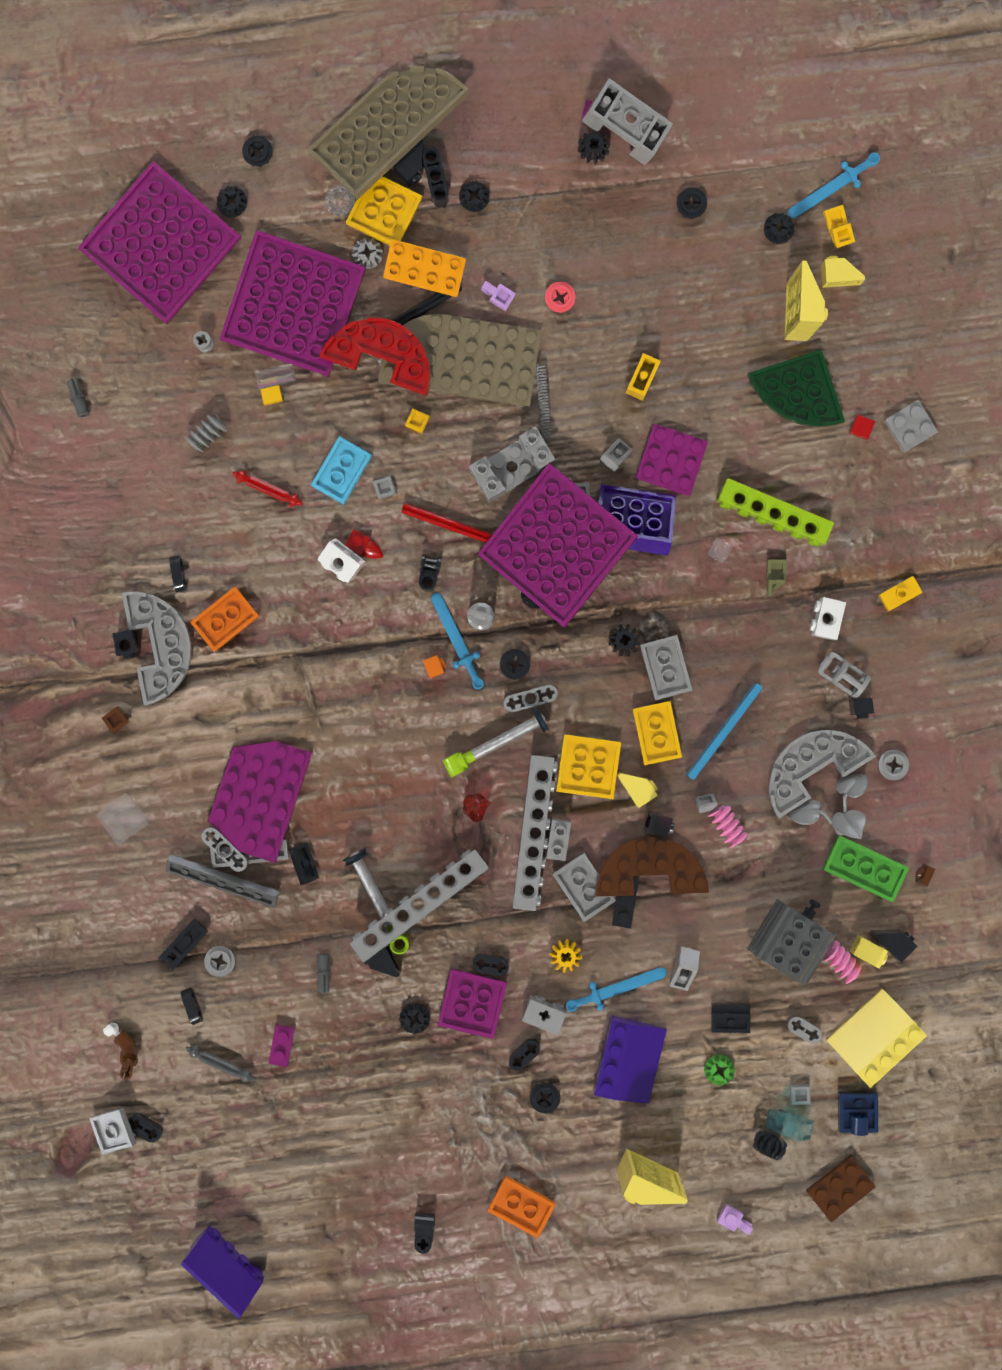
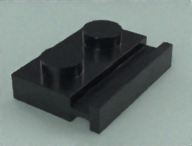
[711,1003,751,1033]

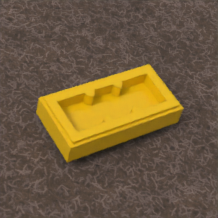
[879,576,923,612]

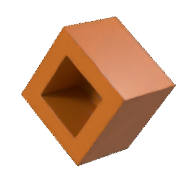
[423,655,447,679]

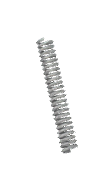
[536,364,552,441]

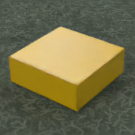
[260,382,284,406]
[405,408,430,434]

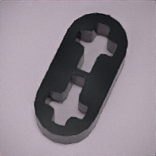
[169,555,187,593]
[473,954,509,976]
[181,987,203,1025]
[509,1038,540,1071]
[128,1113,163,1143]

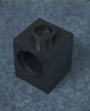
[112,630,140,660]

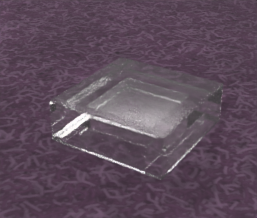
[707,537,733,563]

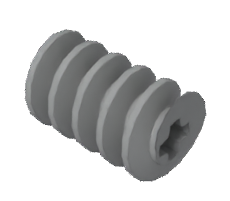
[184,411,228,453]

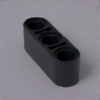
[422,146,449,208]

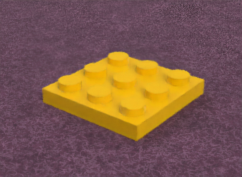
[346,176,423,246]
[556,734,621,799]

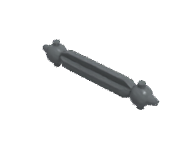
[185,1046,256,1082]

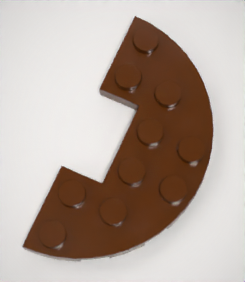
[595,837,709,897]

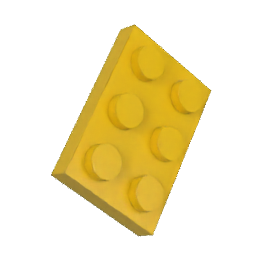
[632,701,682,765]

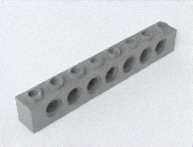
[513,754,557,911]
[349,850,489,963]

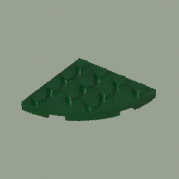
[747,349,845,427]

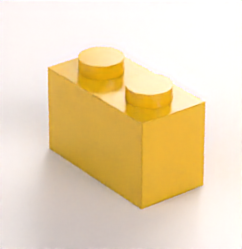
[626,353,661,401]

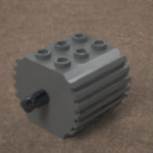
[747,899,837,986]

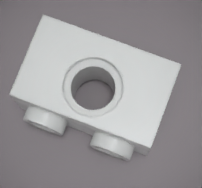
[317,538,366,583]
[809,597,846,641]

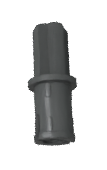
[67,378,90,418]
[316,954,331,993]

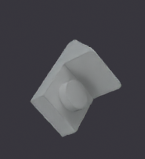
[600,438,633,472]

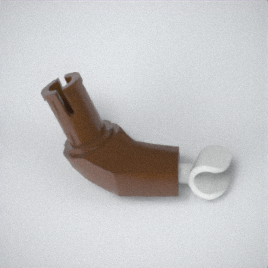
[103,1023,138,1079]

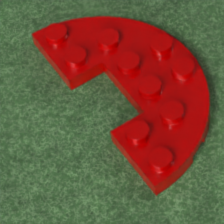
[319,318,431,396]

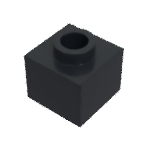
[849,698,874,719]

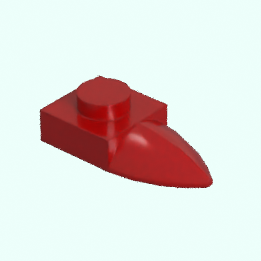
[345,529,383,559]

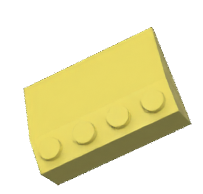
[784,261,828,341]
[826,989,927,1088]
[617,1149,688,1205]

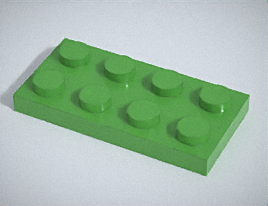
[822,835,909,902]

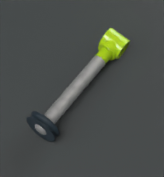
[442,707,550,778]
[342,848,410,954]

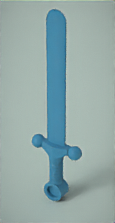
[787,153,880,219]
[431,593,484,690]
[565,967,667,1012]

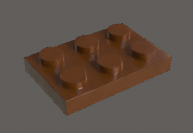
[806,1154,876,1222]

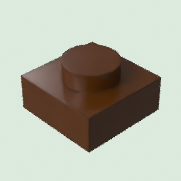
[101,707,130,733]
[915,864,935,887]

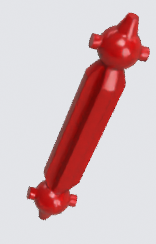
[232,470,303,507]

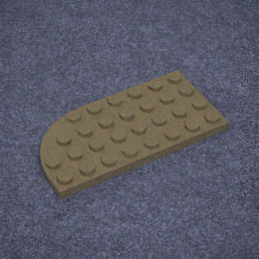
[307,66,470,200]
[378,314,541,408]

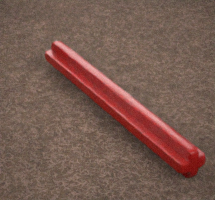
[402,503,493,543]

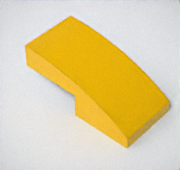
[823,205,855,248]

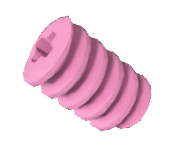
[707,805,748,848]
[823,940,863,984]

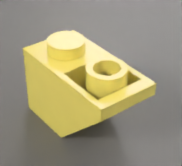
[849,934,888,969]

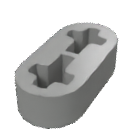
[787,1015,822,1044]

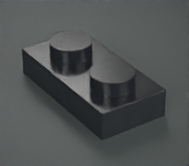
[288,842,319,885]

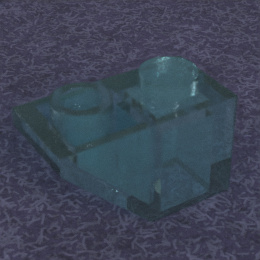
[765,1109,814,1141]

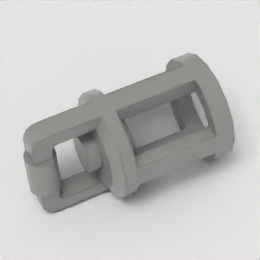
[467,602,494,631]
[818,652,871,699]

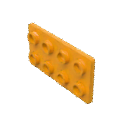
[383,239,466,297]

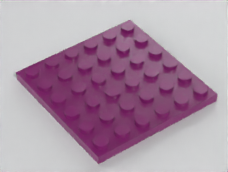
[78,161,242,325]
[219,230,366,377]
[478,463,639,627]

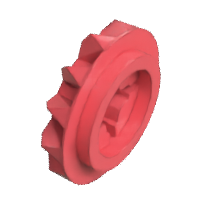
[545,282,576,314]

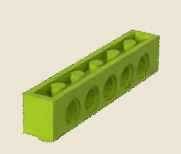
[716,478,834,547]

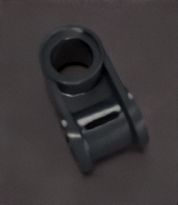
[419,554,442,592]
[414,1213,435,1254]

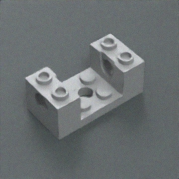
[582,78,673,166]
[469,426,556,503]

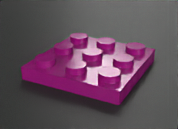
[635,424,708,497]
[438,968,507,1039]

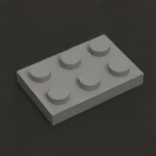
[640,635,692,700]
[552,852,616,922]

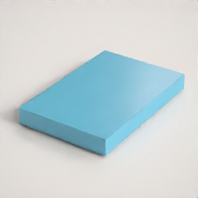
[311,436,373,505]

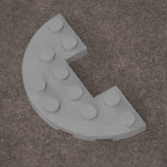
[122,592,192,706]
[769,730,876,818]

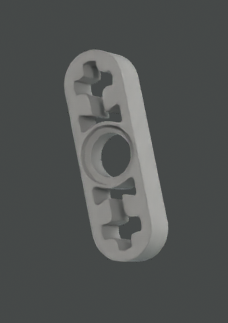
[504,685,558,712]
[202,827,249,872]

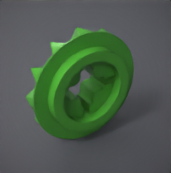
[704,1054,735,1086]

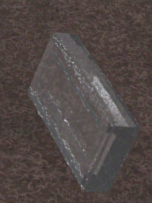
[256,364,296,390]

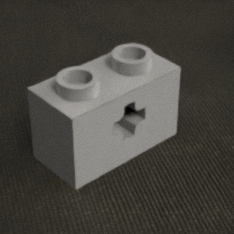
[546,818,571,861]
[522,995,566,1035]

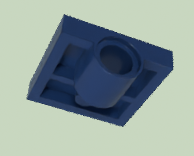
[838,1092,878,1136]

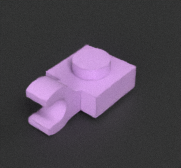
[481,281,516,312]
[717,1204,753,1235]

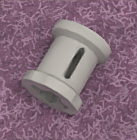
[193,331,214,353]

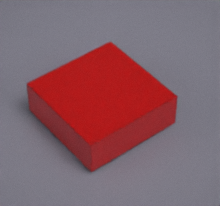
[849,415,875,440]

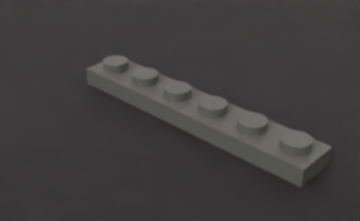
[166,855,279,908]

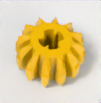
[549,939,582,973]

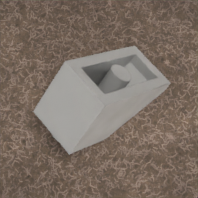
[669,946,700,991]

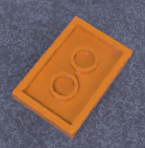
[190,586,260,652]
[487,1175,556,1238]

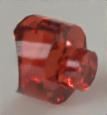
[463,793,491,823]

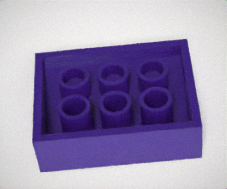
[598,484,676,556]
[593,1015,667,1103]
[181,1226,264,1319]

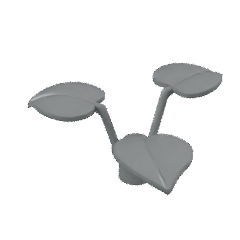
[788,774,868,839]

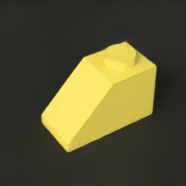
[821,256,865,288]
[617,772,658,808]

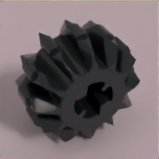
[577,130,610,165]
[608,624,641,656]
[753,1131,787,1160]

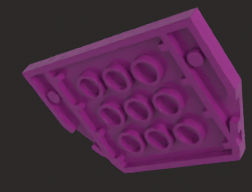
[208,741,313,863]

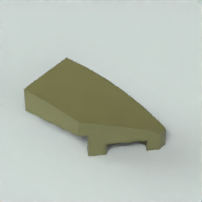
[766,558,787,596]

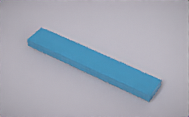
[685,683,763,779]

